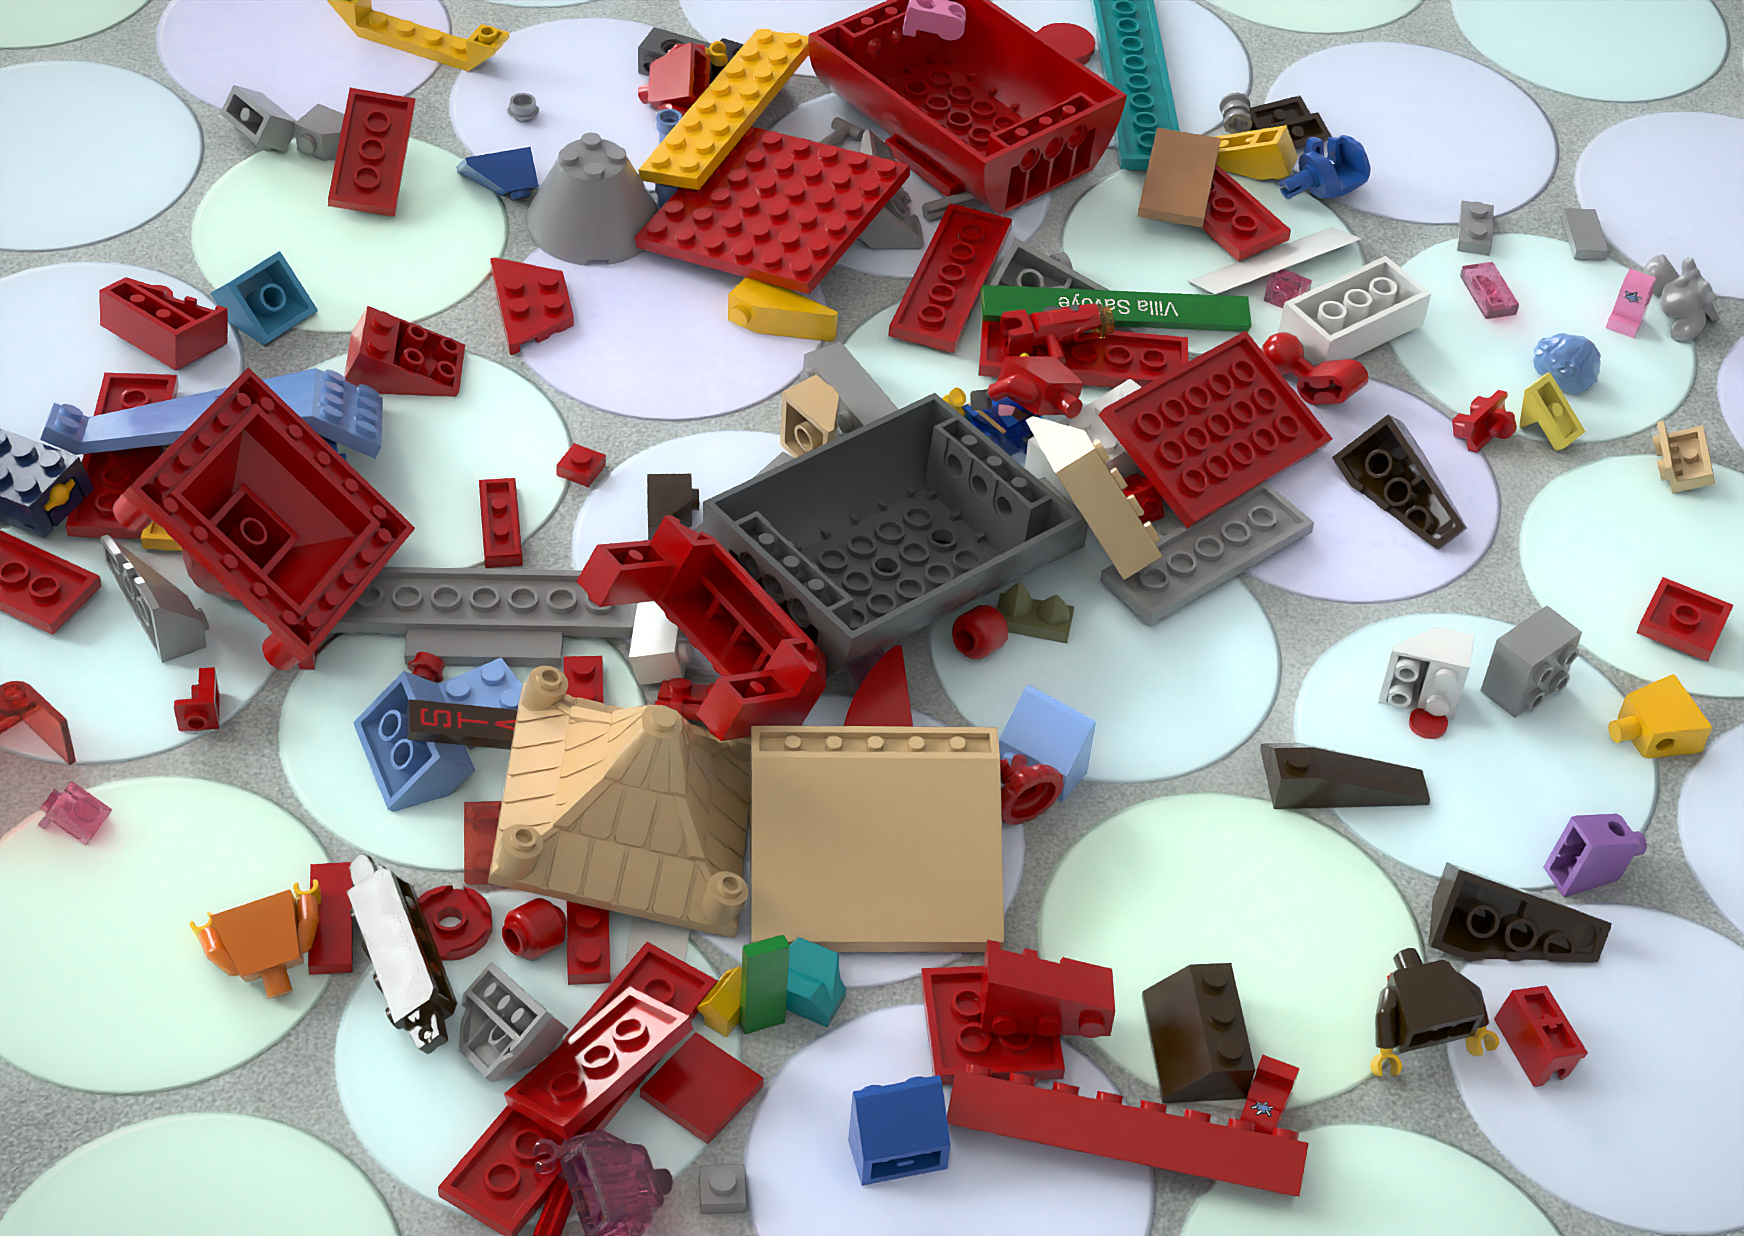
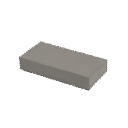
[1561,208,1609,260]

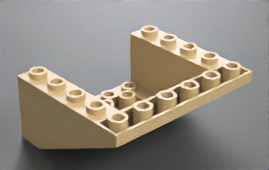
[749,726,1004,952]

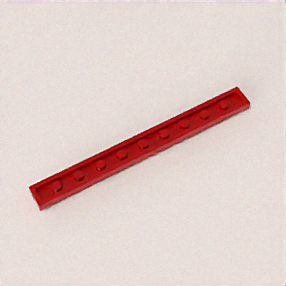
[563,655,611,985]

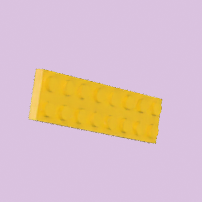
[638,29,809,190]

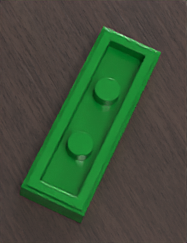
[740,935,790,1034]

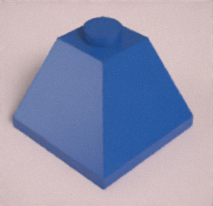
[456,147,539,200]

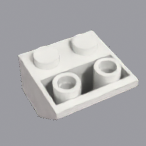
[1378,626,1475,719]

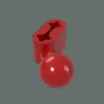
[1262,332,1369,405]

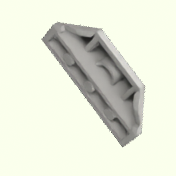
[459,961,569,1083]

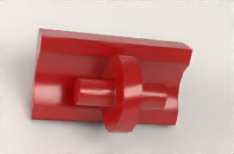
[1452,390,1517,453]

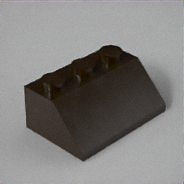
[1141,962,1255,1104]

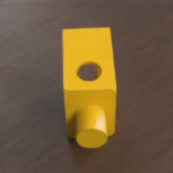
[1608,674,1712,759]

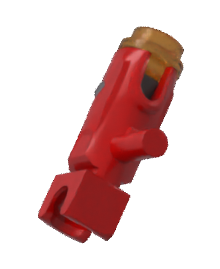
[1000,303,1114,365]

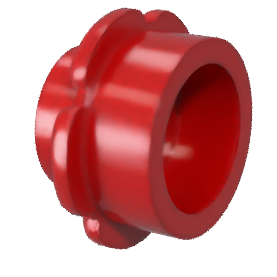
[407,652,445,683]

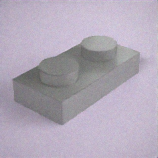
[1456,200,1494,256]

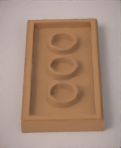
[1137,128,1221,228]

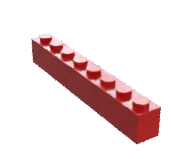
[947,1064,1309,1197]

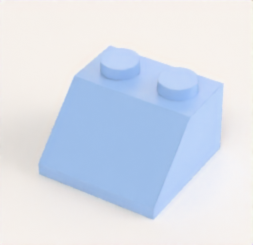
[999,685,1096,802]

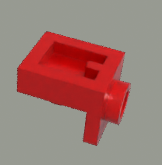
[1122,473,1164,524]
[174,667,220,732]

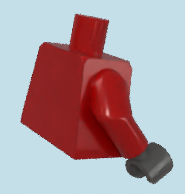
[970,356,1083,419]

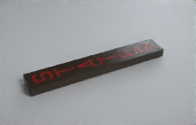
[407,699,517,750]

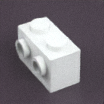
[629,602,692,685]

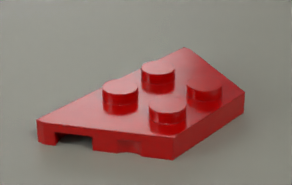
[490,257,574,355]

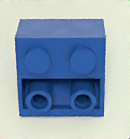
[848,1075,951,1186]

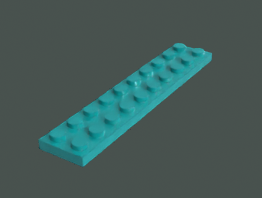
[1090,0,1180,170]

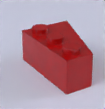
[99,277,228,371]
[980,939,1116,1038]

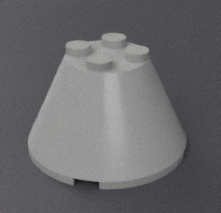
[527,132,659,265]

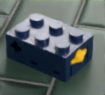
[0,428,94,539]

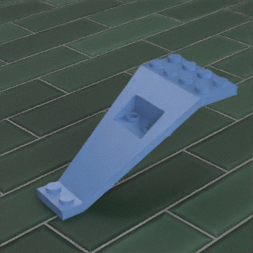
[40,368,383,459]

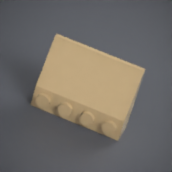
[1026,416,1162,580]

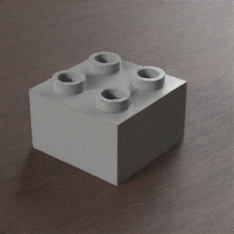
[1480,605,1583,718]

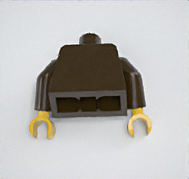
[1370,948,1499,1077]

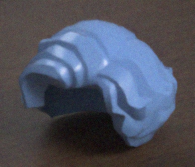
[1533,333,1601,394]

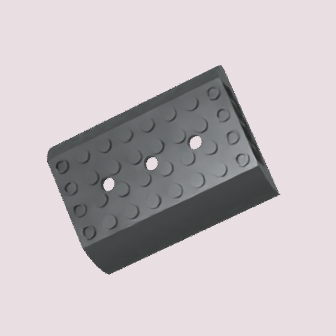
[703,393,1084,679]

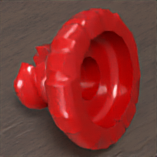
[1000,754,1064,825]

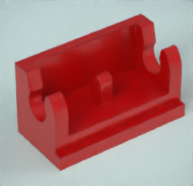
[1494,985,1588,1087]

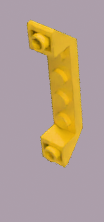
[327,0,510,72]

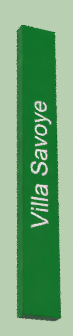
[980,285,1252,332]

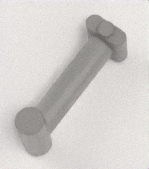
[809,117,864,146]

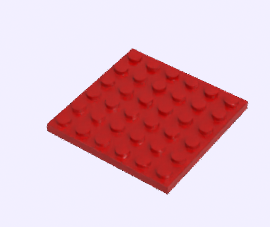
[634,126,910,294]

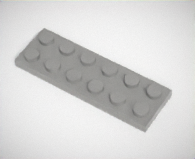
[1100,481,1314,625]

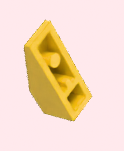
[1216,126,1298,180]
[728,277,838,342]

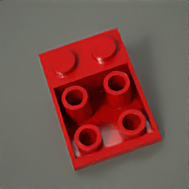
[344,305,465,397]

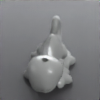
[1643,254,1719,341]

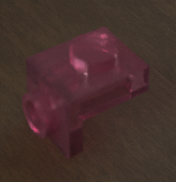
[37,781,113,845]

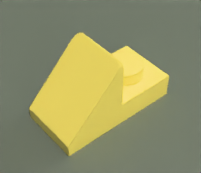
[1519,372,1586,451]

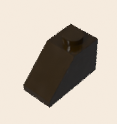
[647,473,700,540]

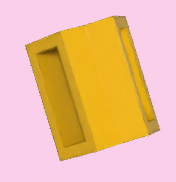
[697,966,742,1037]

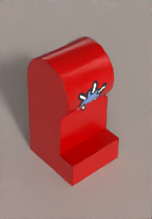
[1240,1054,1300,1135]

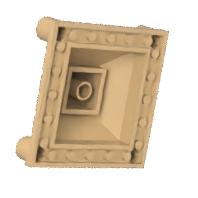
[488,665,751,938]

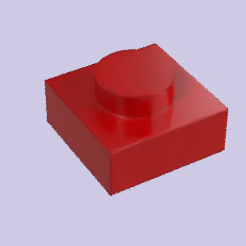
[556,443,606,488]

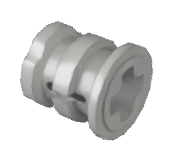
[1219,92,1252,134]

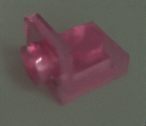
[1264,269,1312,308]

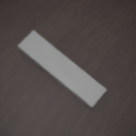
[404,629,563,667]

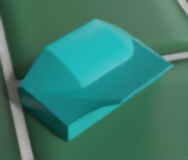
[786,937,846,1028]

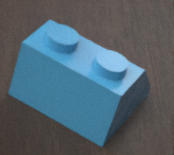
[210,251,318,345]

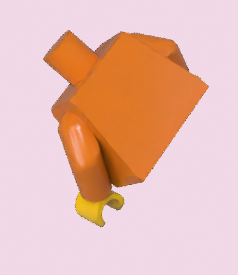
[189,879,322,999]

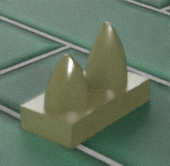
[997,582,1075,644]

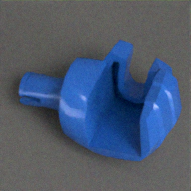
[1279,135,1371,200]

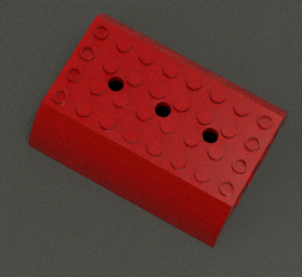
[808,0,1127,216]

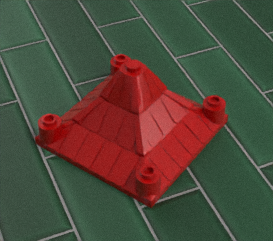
[113,367,415,671]

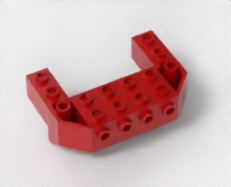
[576,515,827,741]

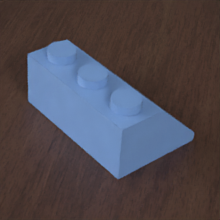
[353,671,475,812]

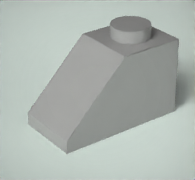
[294,103,344,161]

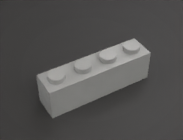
[801,341,899,434]

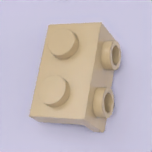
[1653,420,1716,494]

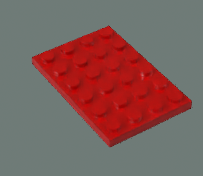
[1098,330,1333,529]

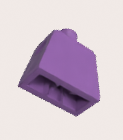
[1543,813,1647,897]

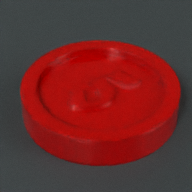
[1408,708,1448,739]

